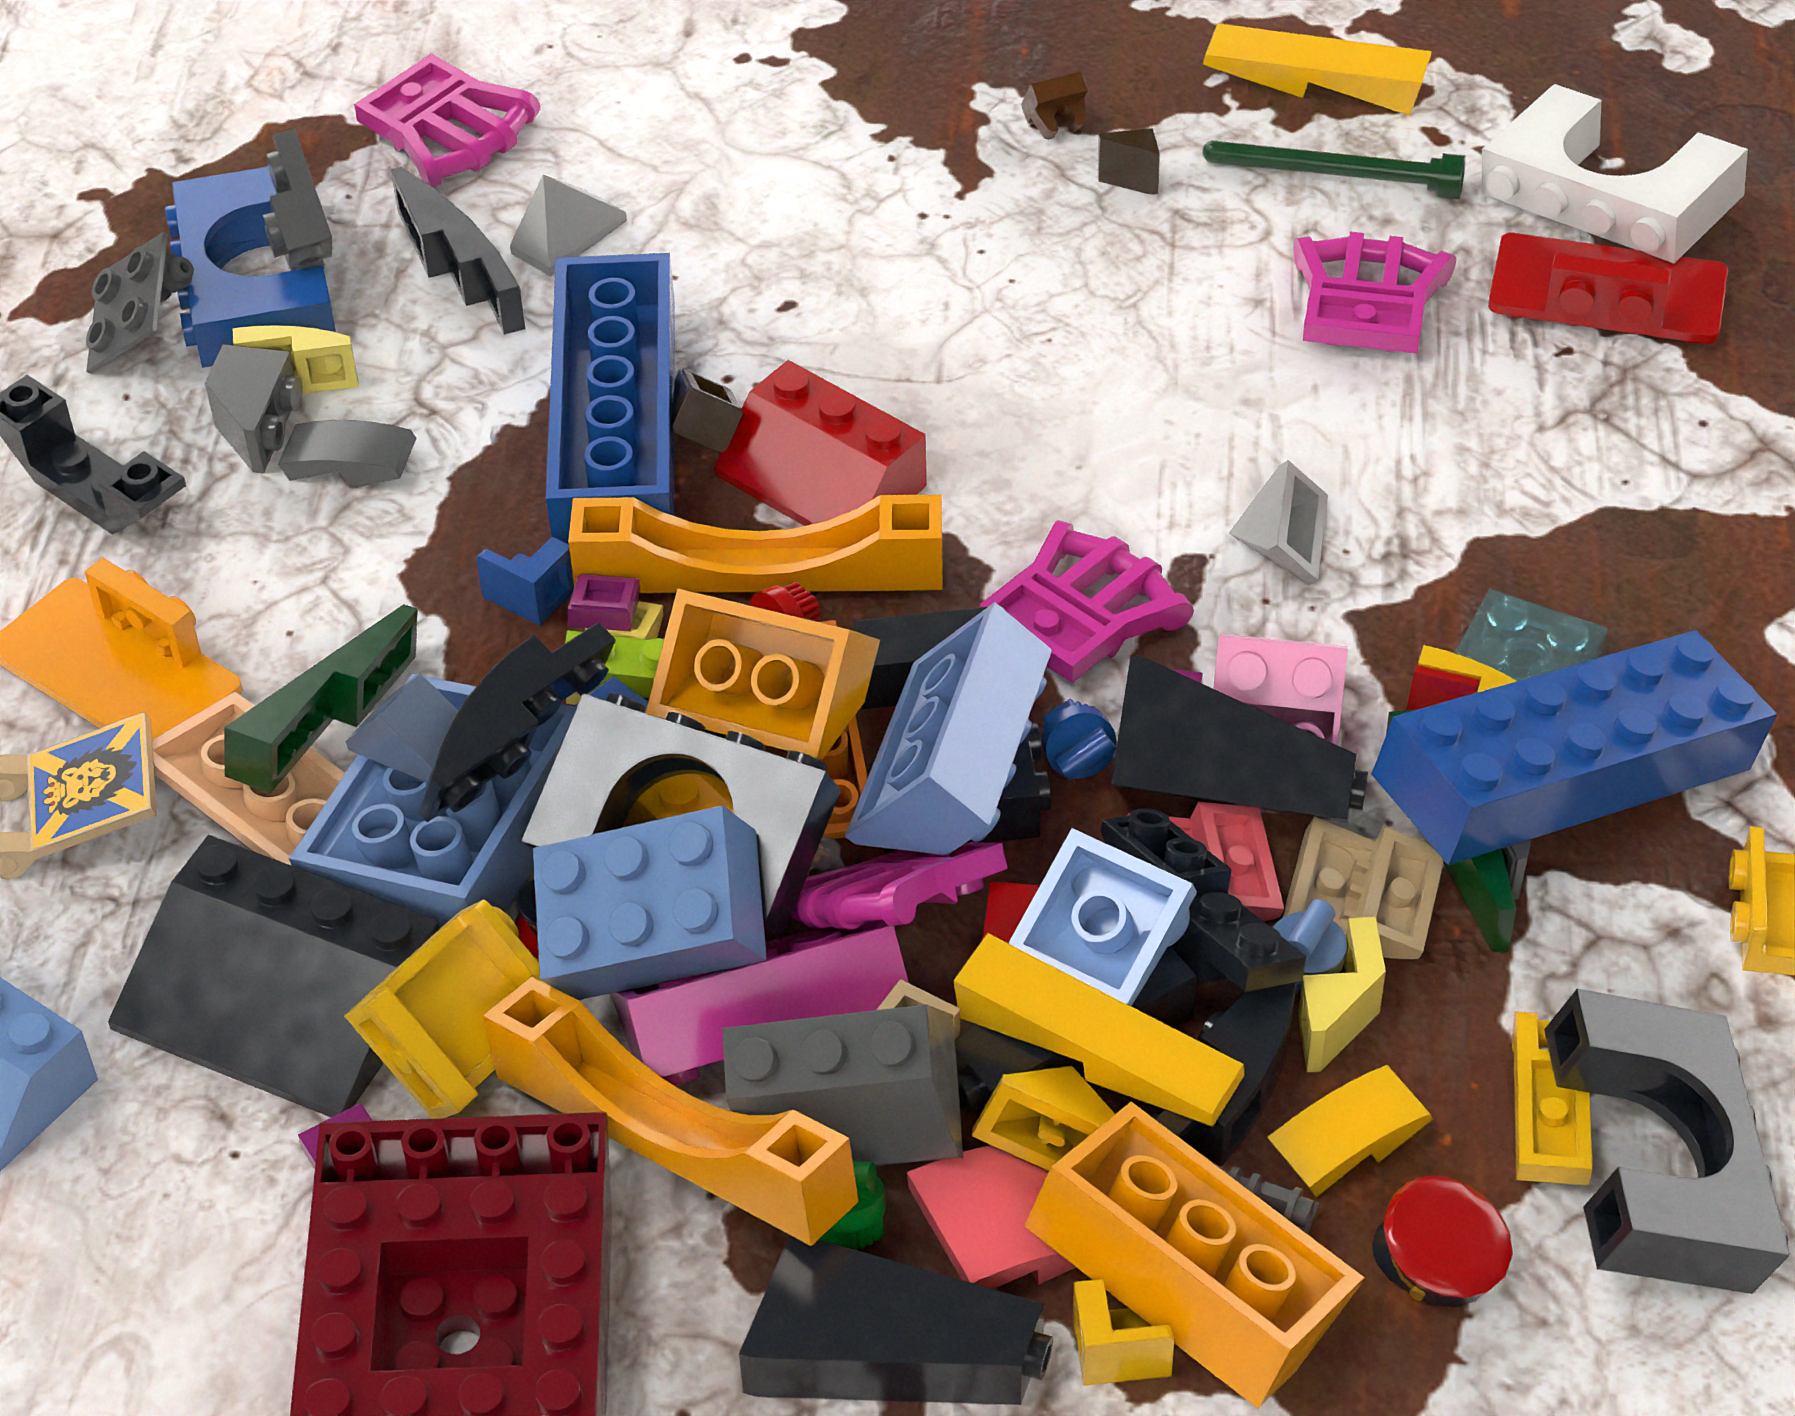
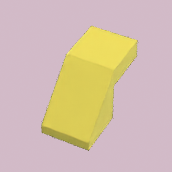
[1298,917,1386,1073]

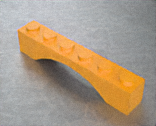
[568,495,943,593]
[483,977,859,1246]

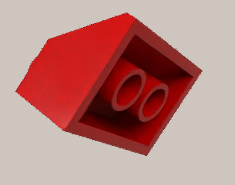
[714,360,927,526]

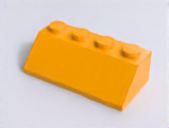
[1024,1102,1364,1409]

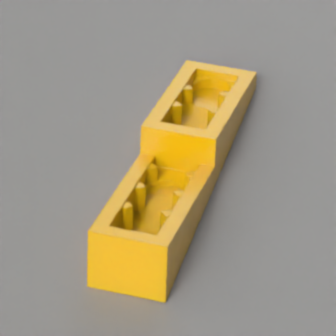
[1202,23,1432,116]
[954,933,1244,1126]

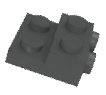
[263,128,332,271]

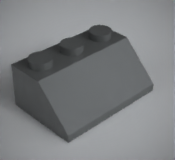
[722,1004,963,1166]

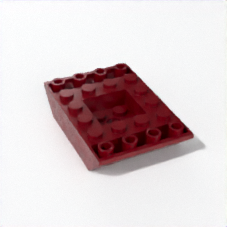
[290,1112,612,1416]

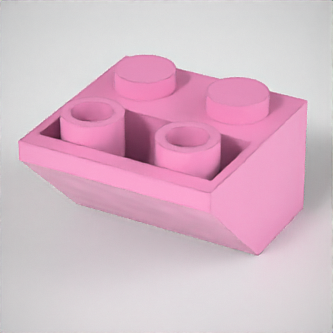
[1213,634,1348,745]

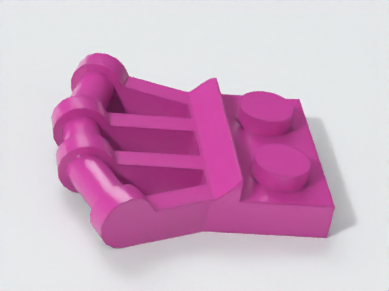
[354,53,541,187]
[1293,231,1456,354]
[979,520,1194,683]
[791,842,1007,930]

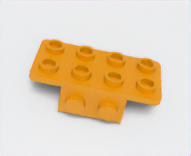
[0,557,243,740]

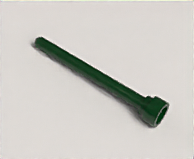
[1202,141,1466,199]

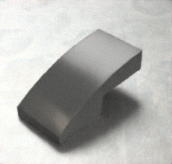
[278,420,417,488]

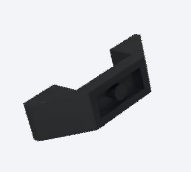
[0,375,186,535]

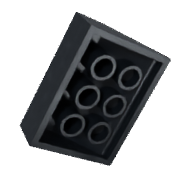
[108,834,440,1118]

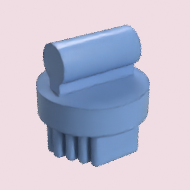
[1273,899,1347,995]

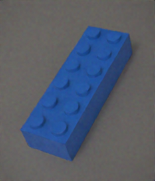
[546,253,675,544]
[1371,630,1777,865]

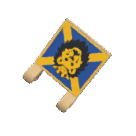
[0,712,157,880]

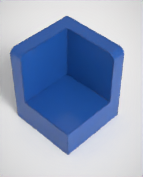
[476,537,574,626]

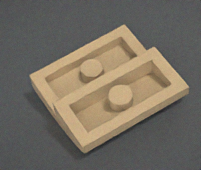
[1282,816,1444,959]

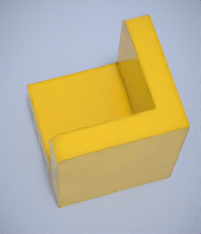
[1073,1279,1174,1386]

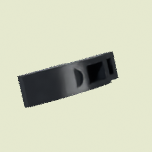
[419,622,616,823]
[1101,809,1307,992]
[1150,982,1296,1167]

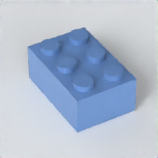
[533,805,767,1000]

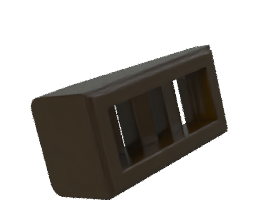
[671,368,743,452]

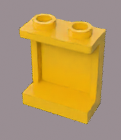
[1729,826,1795,976]
[344,900,556,1119]

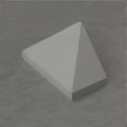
[510,175,627,276]
[1229,460,1328,585]

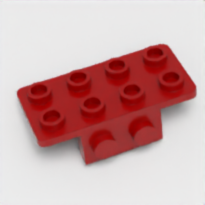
[1488,232,1728,344]

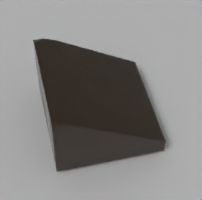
[1097,128,1160,194]

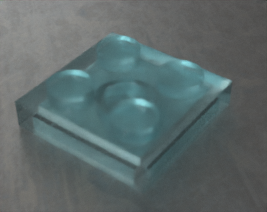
[1455,589,1608,681]

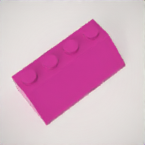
[611,920,908,1086]

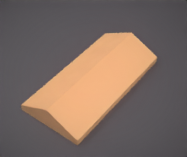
[152,692,345,865]

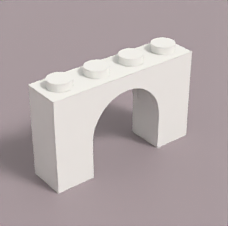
[1482,84,1748,263]

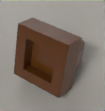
[1021,71,1088,140]

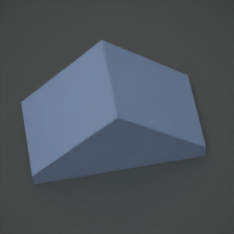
[345,673,458,782]

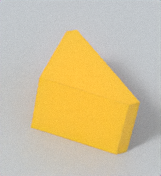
[972,1066,1115,1171]

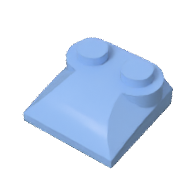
[1008,828,1197,1006]

